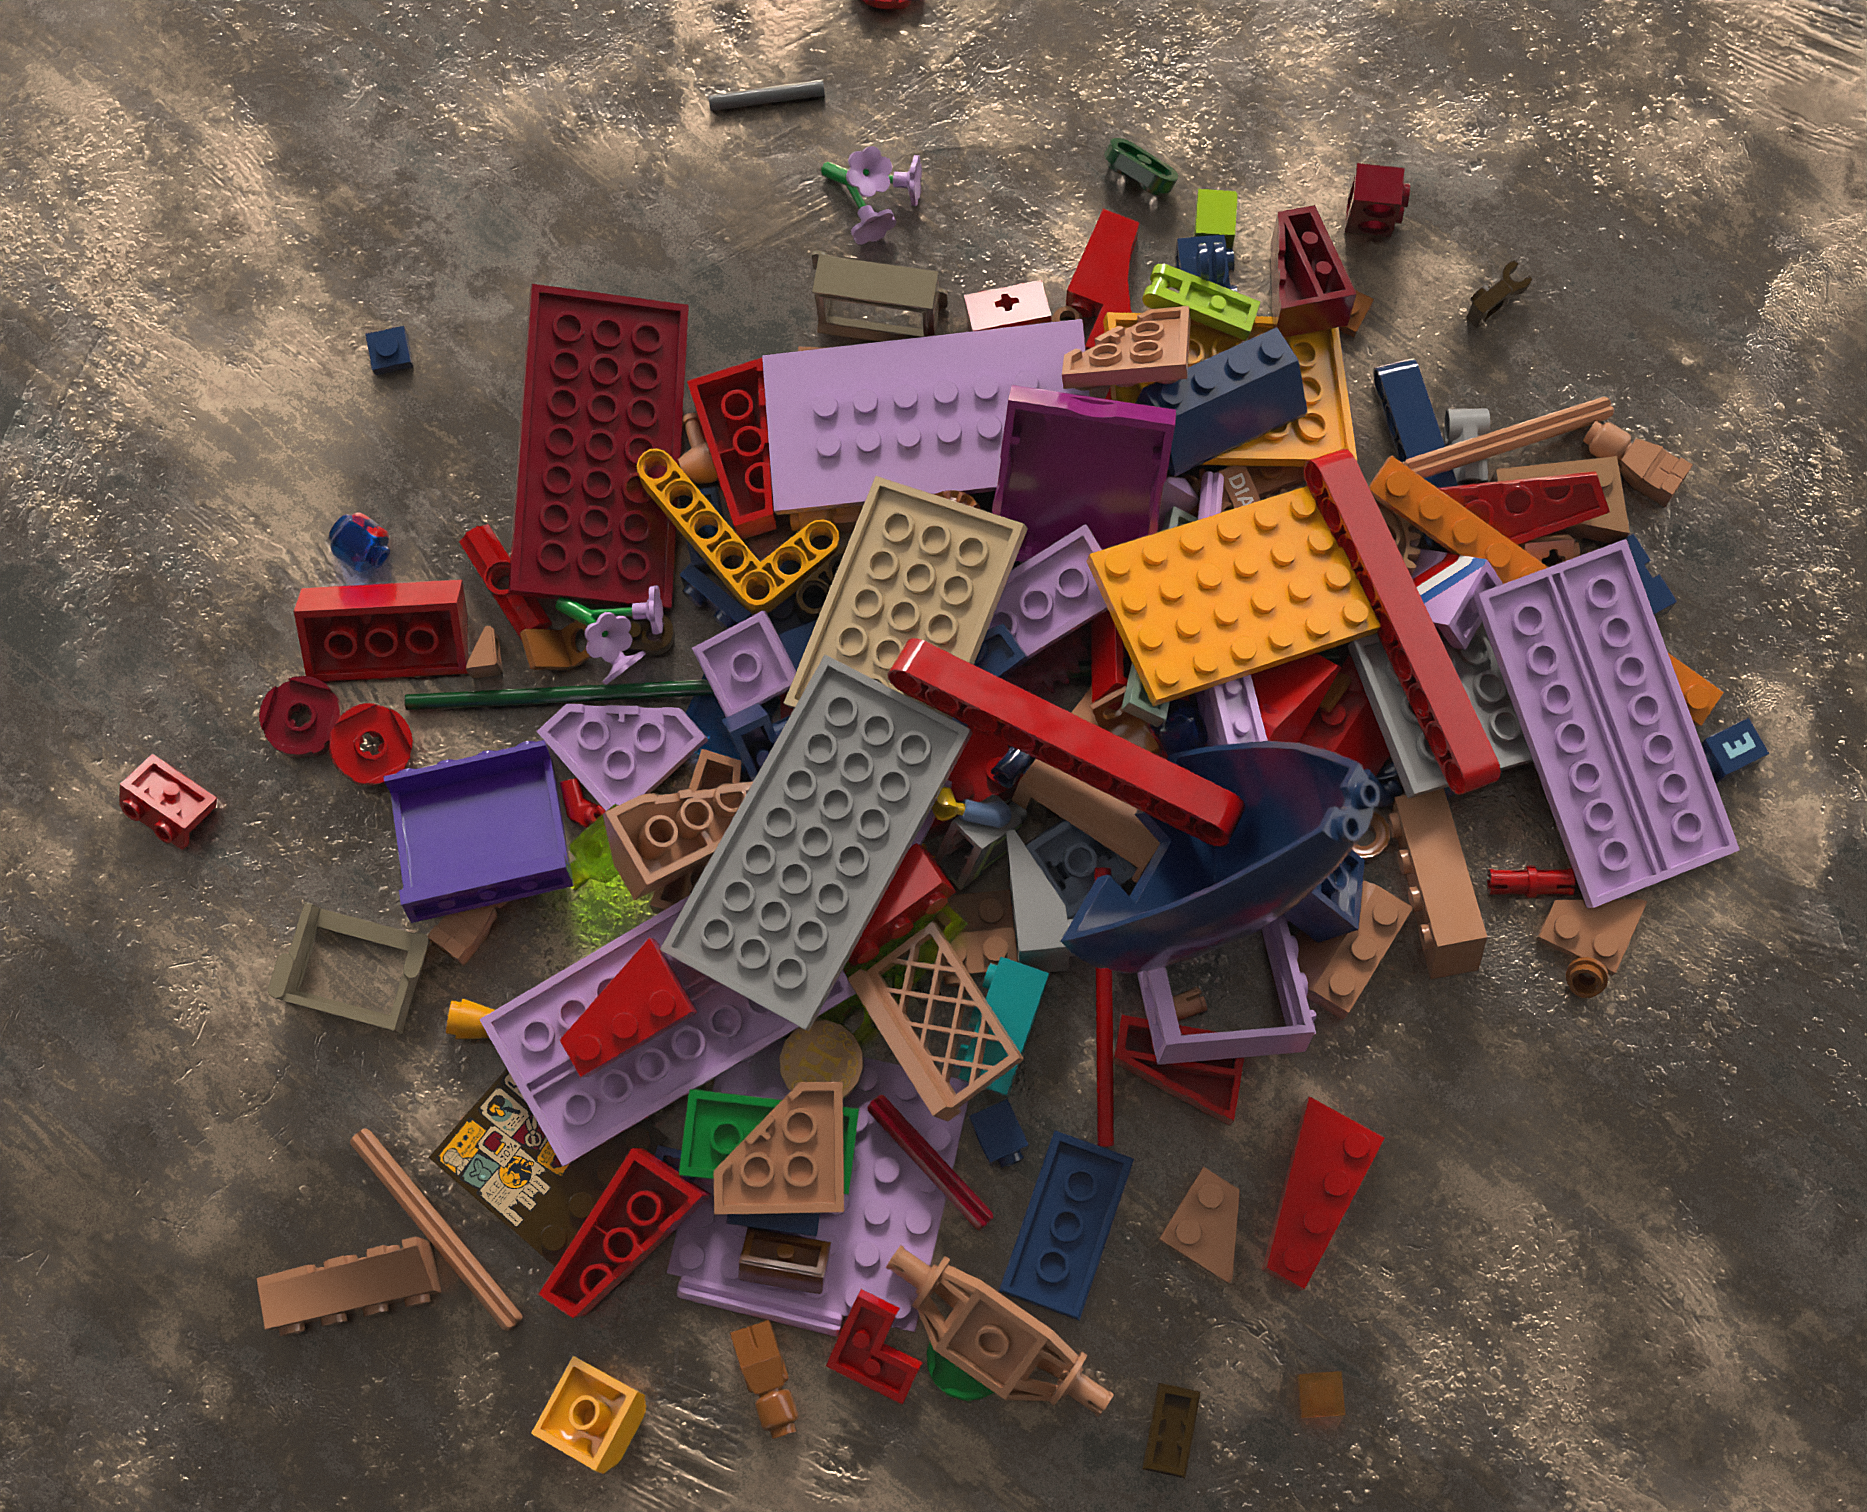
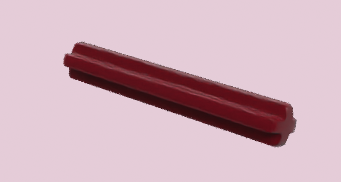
[867,1094,994,1230]

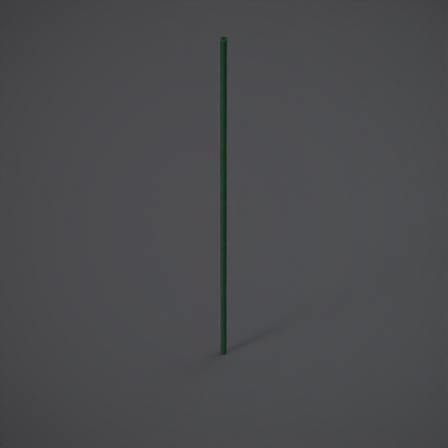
[404,648,1340,710]

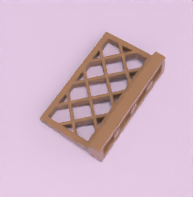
[847,921,1024,1122]

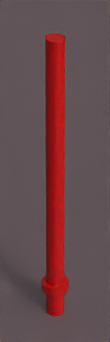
[1095,867,1114,1147]

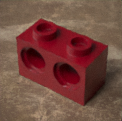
[1344,163,1410,237]

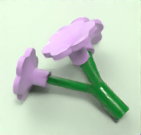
[821,146,922,245]
[555,586,663,685]

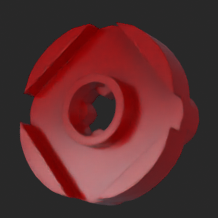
[329,703,413,786]

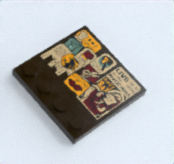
[428,1068,668,1267]

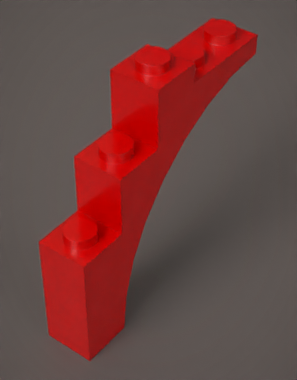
[1066,208,1140,400]

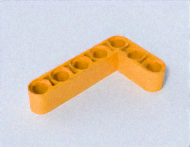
[637,449,840,614]

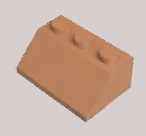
[1272,880,1413,1020]

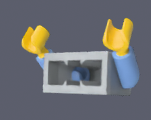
[921,787,1027,890]

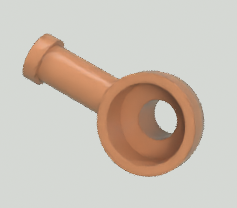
[678,413,718,483]

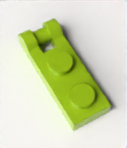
[1142,264,1261,341]

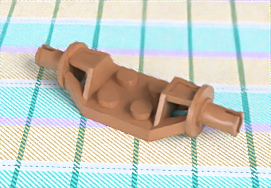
[885,1245,1114,1417]

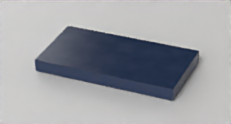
[999,1130,1134,1321]

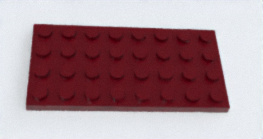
[508,283,689,612]

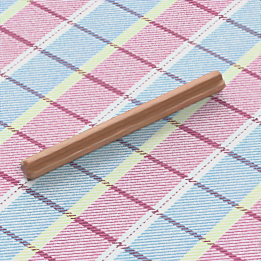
[1403,397,1614,478]
[350,1128,522,1331]

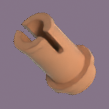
[1172,986,1207,1021]

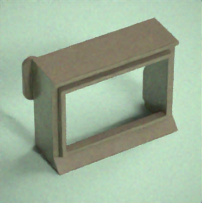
[812,251,948,342]
[268,902,431,1034]

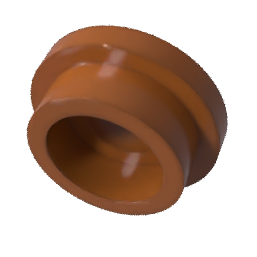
[1566,957,1609,998]

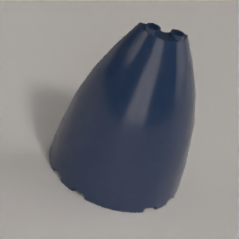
[1060,741,1380,974]

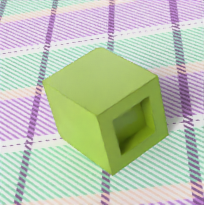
[1194,189,1238,249]

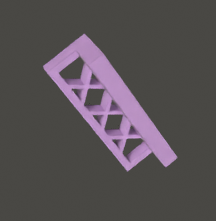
[1195,675,1267,747]

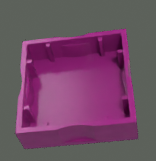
[992,385,1176,562]

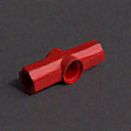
[459,524,552,641]

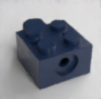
[1283,849,1365,943]

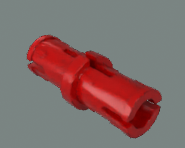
[1487,865,1575,899]

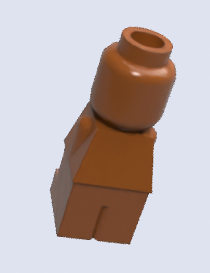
[730,1320,799,1439]

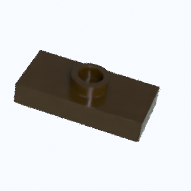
[1142,1383,1201,1478]

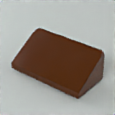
[738,1228,831,1294]

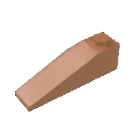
[603,781,754,901]

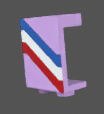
[1411,548,1502,650]

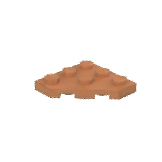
[1061,306,1191,391]
[714,1082,844,1214]

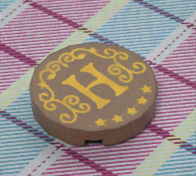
[779,1020,864,1099]

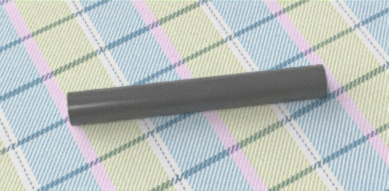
[708,80,825,111]

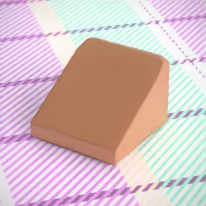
[466,626,503,678]

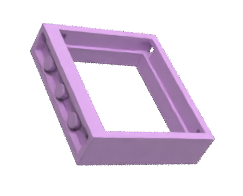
[1137,915,1316,1065]

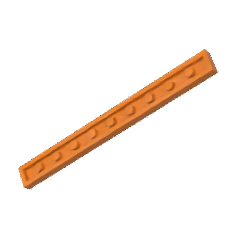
[1369,456,1724,726]

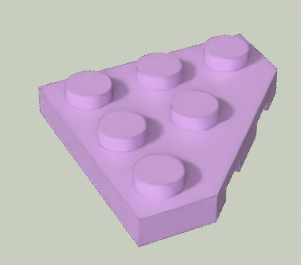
[537,704,709,811]

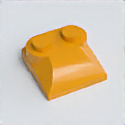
[531,1356,646,1474]

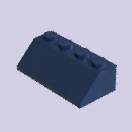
[1135,327,1308,477]

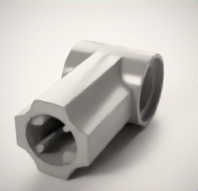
[1444,408,1490,486]

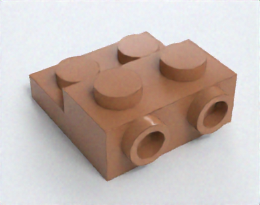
[929,889,1018,987]

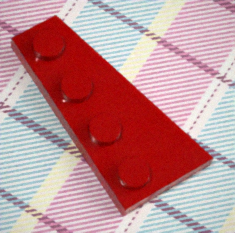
[1438,471,1610,554]

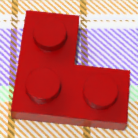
[826,1289,922,1405]

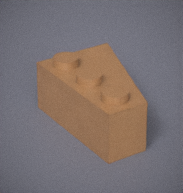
[1490,456,1630,545]

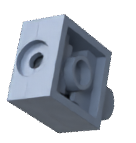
[1024,819,1136,918]

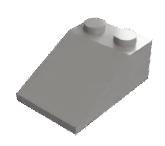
[1006,830,1076,972]

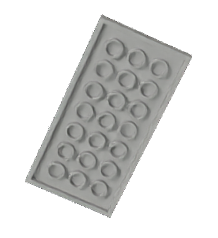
[660,655,973,1032]

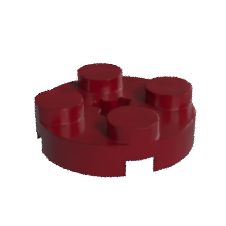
[259,676,343,758]

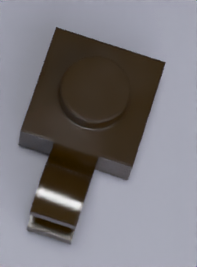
[1466,261,1532,328]

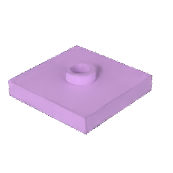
[692,611,796,718]

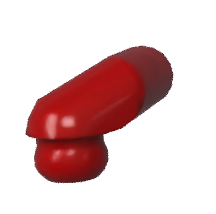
[559,778,606,830]

